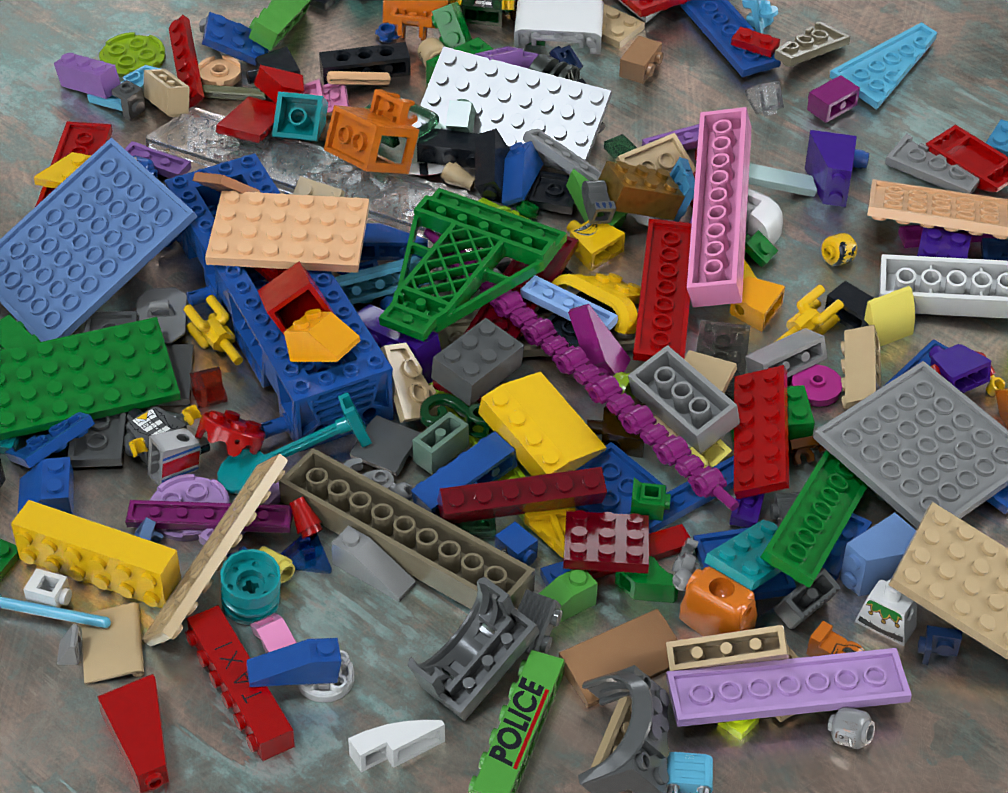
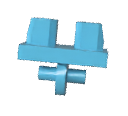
[742,0,778,33]

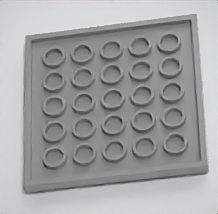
[813,361,1008,528]

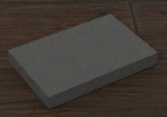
[155,344,194,406]

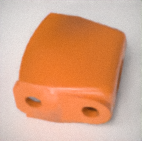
[679,566,757,637]

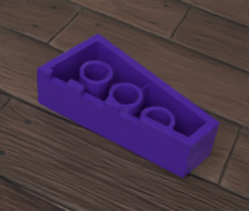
[357,304,442,385]

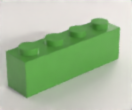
[248,0,312,51]

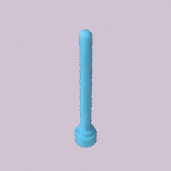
[0,594,111,628]

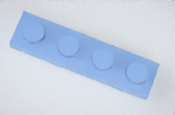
[520,275,618,331]

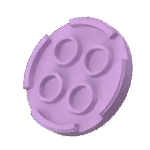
[150,474,230,541]

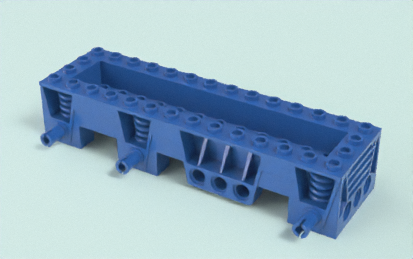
[164,153,394,452]

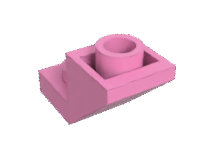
[250,613,297,653]

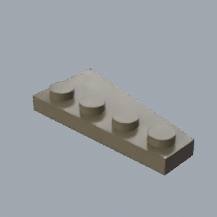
[774,21,850,66]

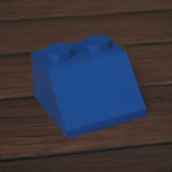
[18,457,75,515]

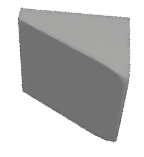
[57,624,82,665]

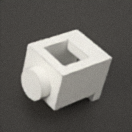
[23,568,72,608]

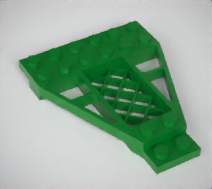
[379,188,567,342]

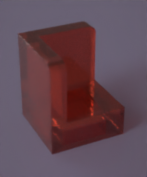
[189,367,228,409]

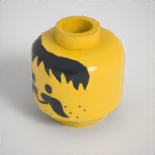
[821,233,857,266]

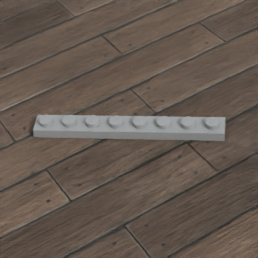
[522,128,673,226]

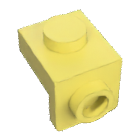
[690,439,734,468]

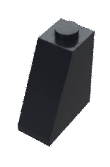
[475,128,510,202]

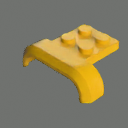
[551,273,641,334]

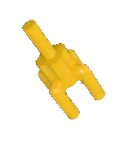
[773,284,844,343]
[183,295,243,365]

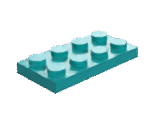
[704,519,782,591]

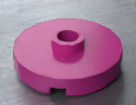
[791,364,842,407]

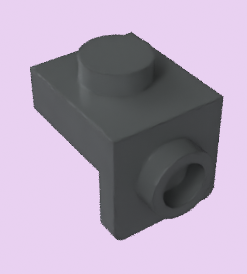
[112,80,146,120]

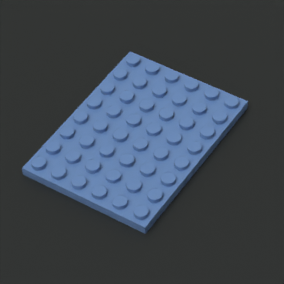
[0,137,198,342]

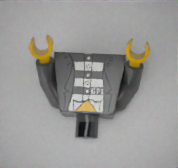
[124,405,202,467]

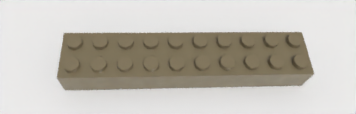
[279,448,535,610]

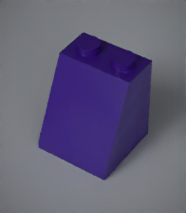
[805,130,857,207]

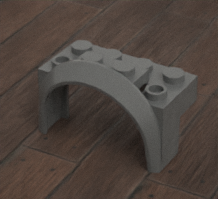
[408,577,540,722]
[578,665,670,793]

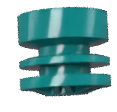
[220,549,281,625]

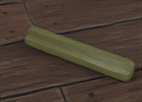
[202,85,267,101]

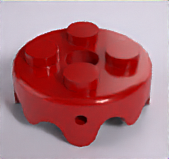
[195,410,265,457]

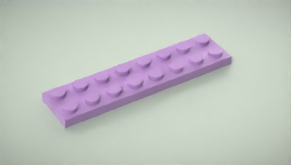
[666,648,912,727]

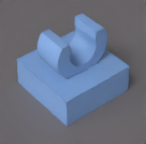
[134,517,163,544]

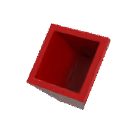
[258,261,334,336]

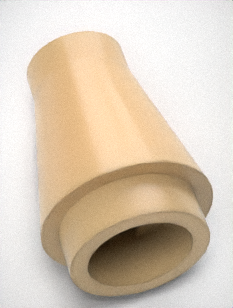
[441,162,475,191]

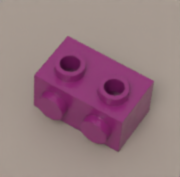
[807,75,860,123]

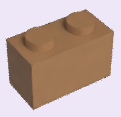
[619,36,664,84]

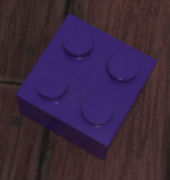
[917,227,972,259]

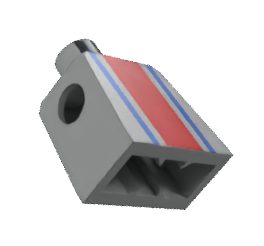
[147,428,210,486]

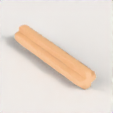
[327,71,391,86]

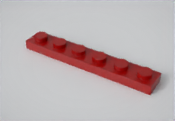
[168,15,204,111]

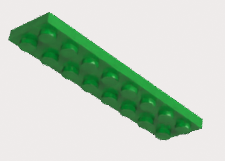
[760,450,868,588]

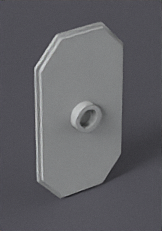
[136,287,187,345]

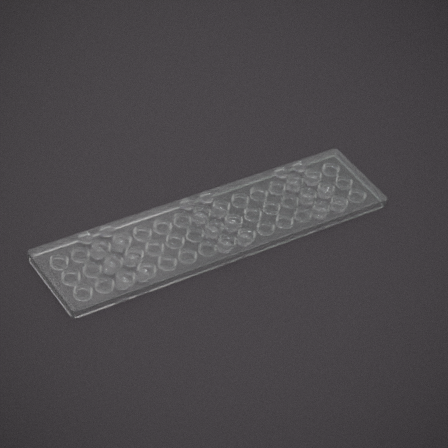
[146,107,517,252]

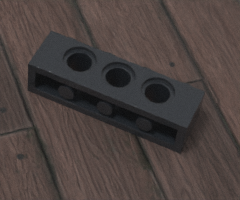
[319,42,411,85]

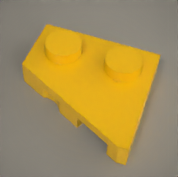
[34,152,91,189]
[523,508,576,558]

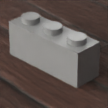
[745,328,828,378]

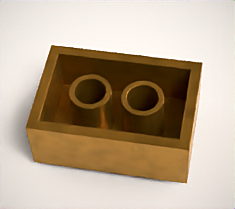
[598,161,685,221]

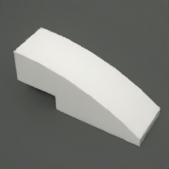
[348,720,445,773]

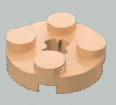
[198,55,242,86]

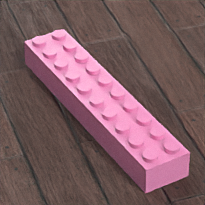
[687,107,752,307]

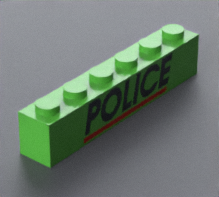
[468,650,565,793]

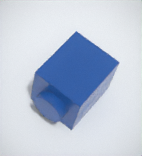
[495,522,538,566]

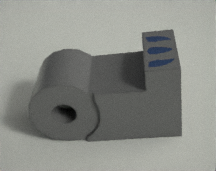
[582,180,616,224]

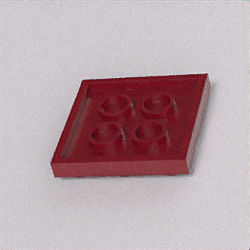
[563,510,649,573]

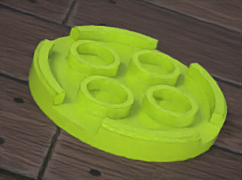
[99,32,166,78]

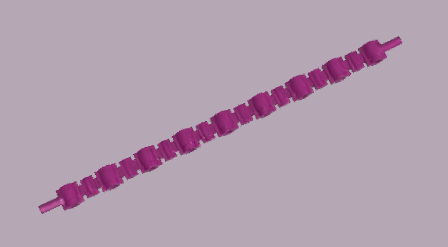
[423,228,739,511]

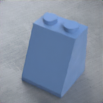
[840,513,916,596]

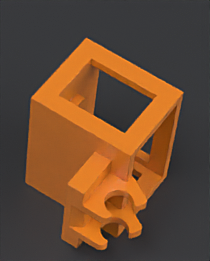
[383,0,451,41]
[324,89,420,174]

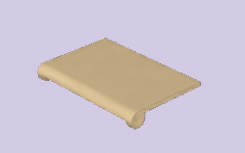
[81,602,144,685]

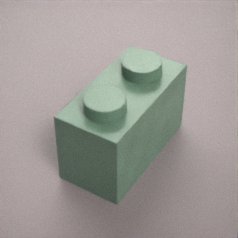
[412,411,469,475]

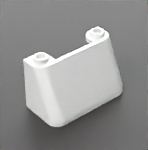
[514,0,604,55]

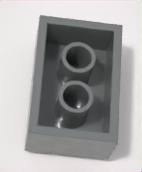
[431,318,524,406]

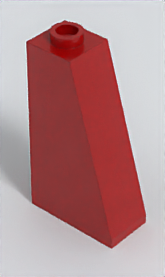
[97,674,169,793]

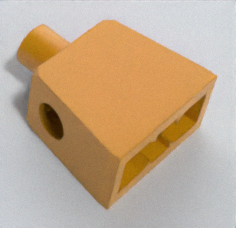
[730,276,785,332]

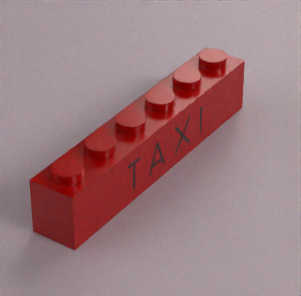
[185,605,295,761]

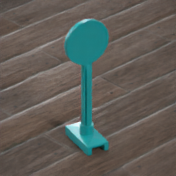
[217,392,372,494]

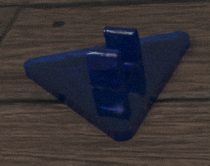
[280,534,332,574]

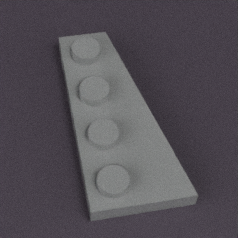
[885,134,980,194]

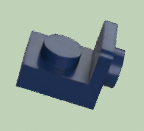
[549,45,583,71]
[917,625,962,665]

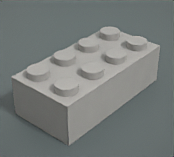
[628,345,740,454]

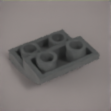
[349,415,421,477]

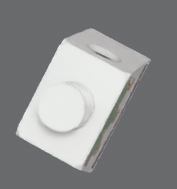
[855,579,917,646]

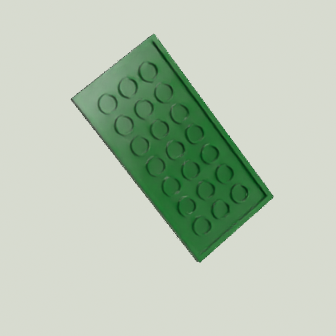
[0,317,181,440]

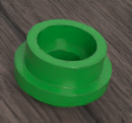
[516,200,539,220]

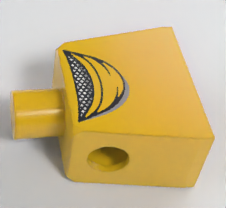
[566,220,625,271]

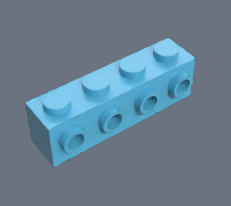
[335,256,429,304]

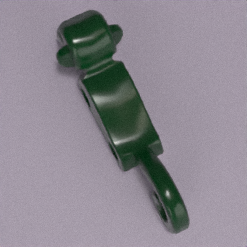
[420,394,494,439]

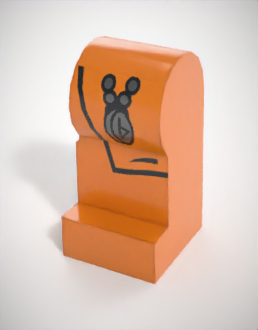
[806,621,865,657]

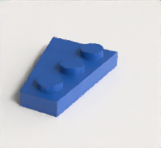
[5,412,95,468]

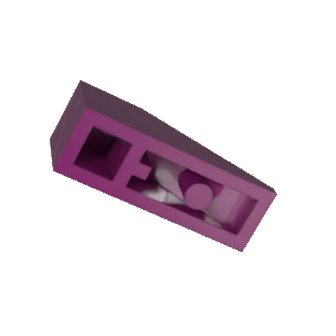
[568,304,631,376]

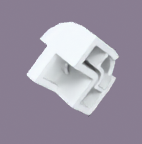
[746,188,783,245]

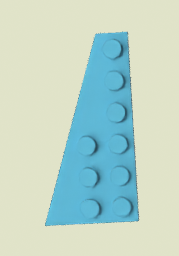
[829,22,937,110]

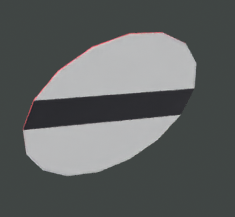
[409,163,444,175]

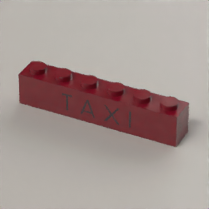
[437,467,607,524]

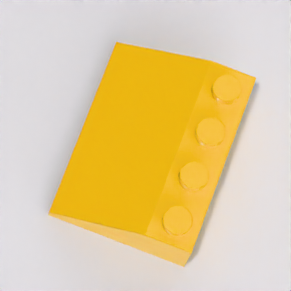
[478,371,607,476]

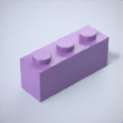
[54,53,121,99]

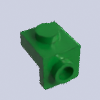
[745,230,778,268]

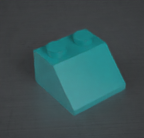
[272,91,328,142]

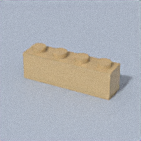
[841,325,882,411]
[666,625,789,671]

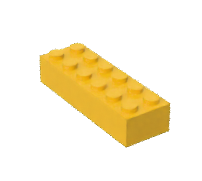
[11,500,181,609]

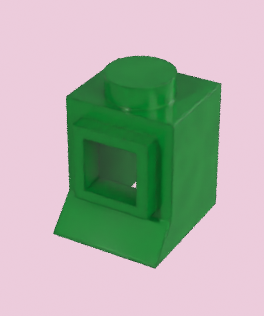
[630,477,671,521]

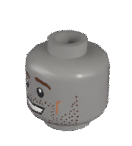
[828,707,875,749]

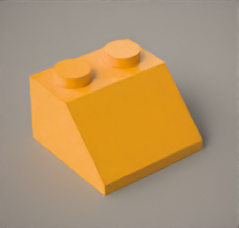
[284,309,361,362]

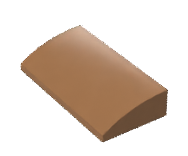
[559,609,677,708]

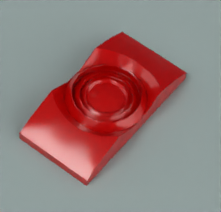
[926,124,1008,192]

